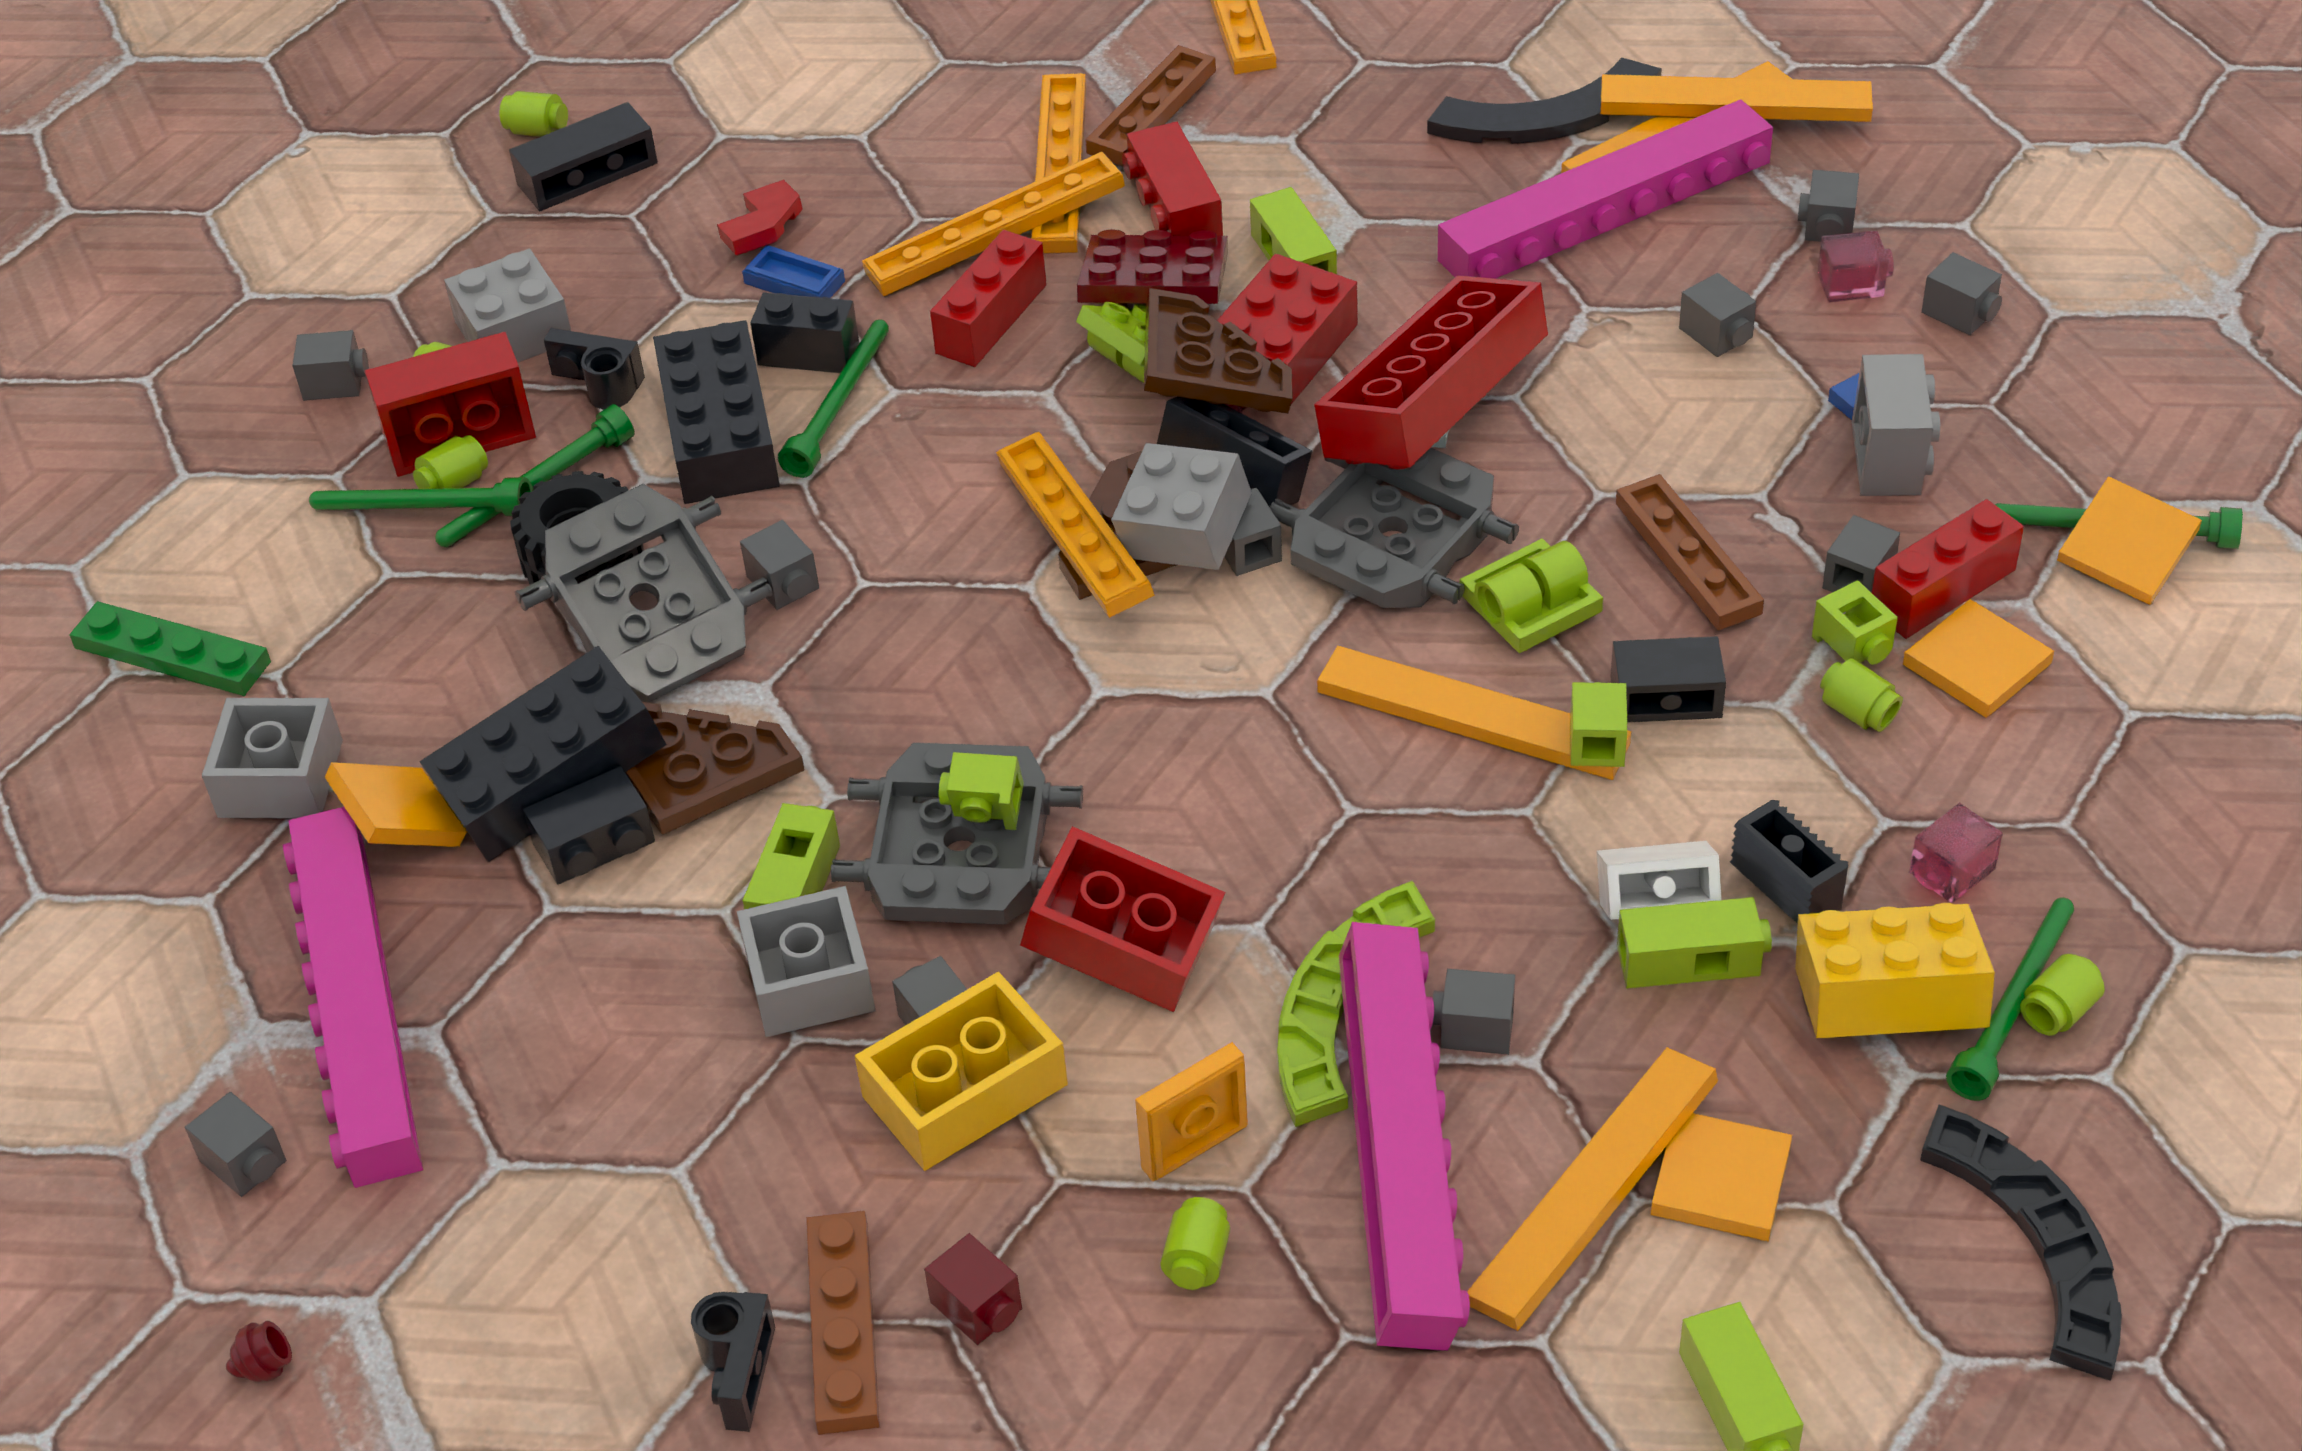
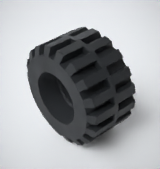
[510,471,644,585]

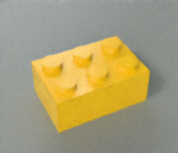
[1795,903,1995,1038]
[854,971,1068,1171]

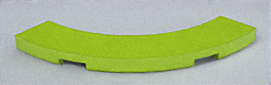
[1277,880,1435,1127]

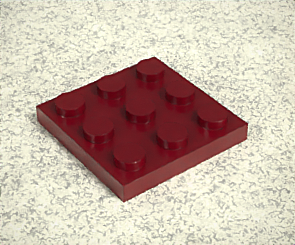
[1077,229,1228,304]

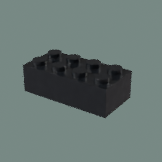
[653,320,780,504]
[419,646,667,862]

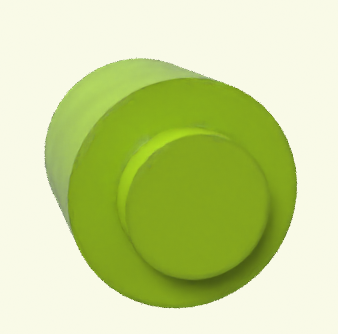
[499,91,568,137]
[413,435,488,489]
[1820,658,1903,732]
[2020,954,2105,1036]
[1160,1197,1230,1290]

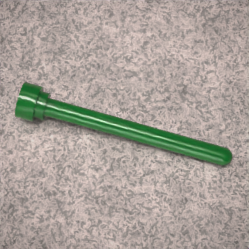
[778,319,889,478]
[435,404,635,547]
[309,477,533,517]
[1995,503,2243,549]
[1946,897,2074,1101]

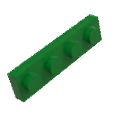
[69,601,271,696]

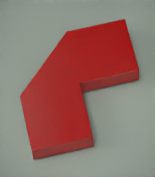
[717,179,803,256]

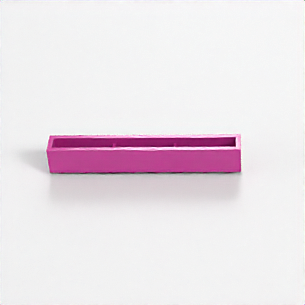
[1438,99,1773,279]
[283,807,423,1188]
[1339,922,1470,1351]

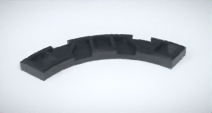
[1427,57,1662,144]
[1920,1104,2122,1381]

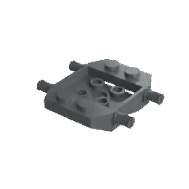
[1270,448,1519,608]
[515,484,772,702]
[831,743,1083,925]

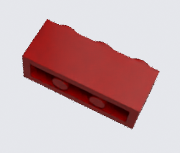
[1122,121,1223,236]
[930,230,1047,367]
[1872,499,2024,639]

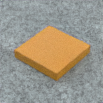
[2057,476,2202,606]
[1903,599,2054,718]
[325,762,467,847]
[1135,1042,1248,1181]
[1650,1113,1792,1242]

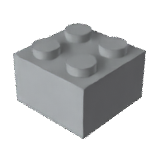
[444,248,571,363]
[1852,354,1940,496]
[1111,443,1252,570]
[202,698,343,818]
[737,886,876,1037]

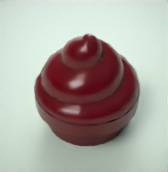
[226,1321,292,1382]

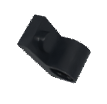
[544,328,645,410]
[691,1292,776,1432]

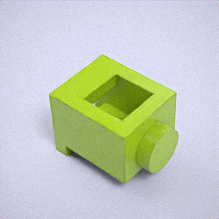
[1812,580,1898,665]
[939,752,1024,830]

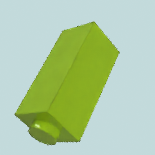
[1250,187,1337,274]
[742,803,840,909]
[1617,897,1772,989]
[1679,1302,1804,1451]

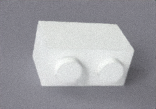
[1596,841,1721,920]

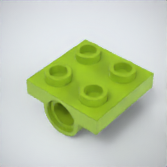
[1076,302,1146,383]
[1459,538,1603,654]

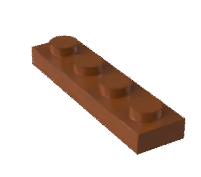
[1085,45,1216,166]
[1616,474,1764,631]
[806,1211,880,1435]

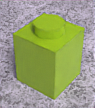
[1570,682,1627,767]

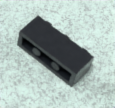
[509,102,658,212]
[1157,396,1312,507]

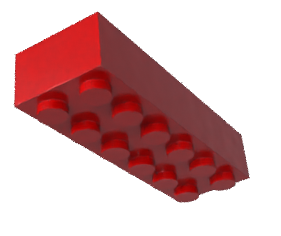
[1314,275,1548,470]

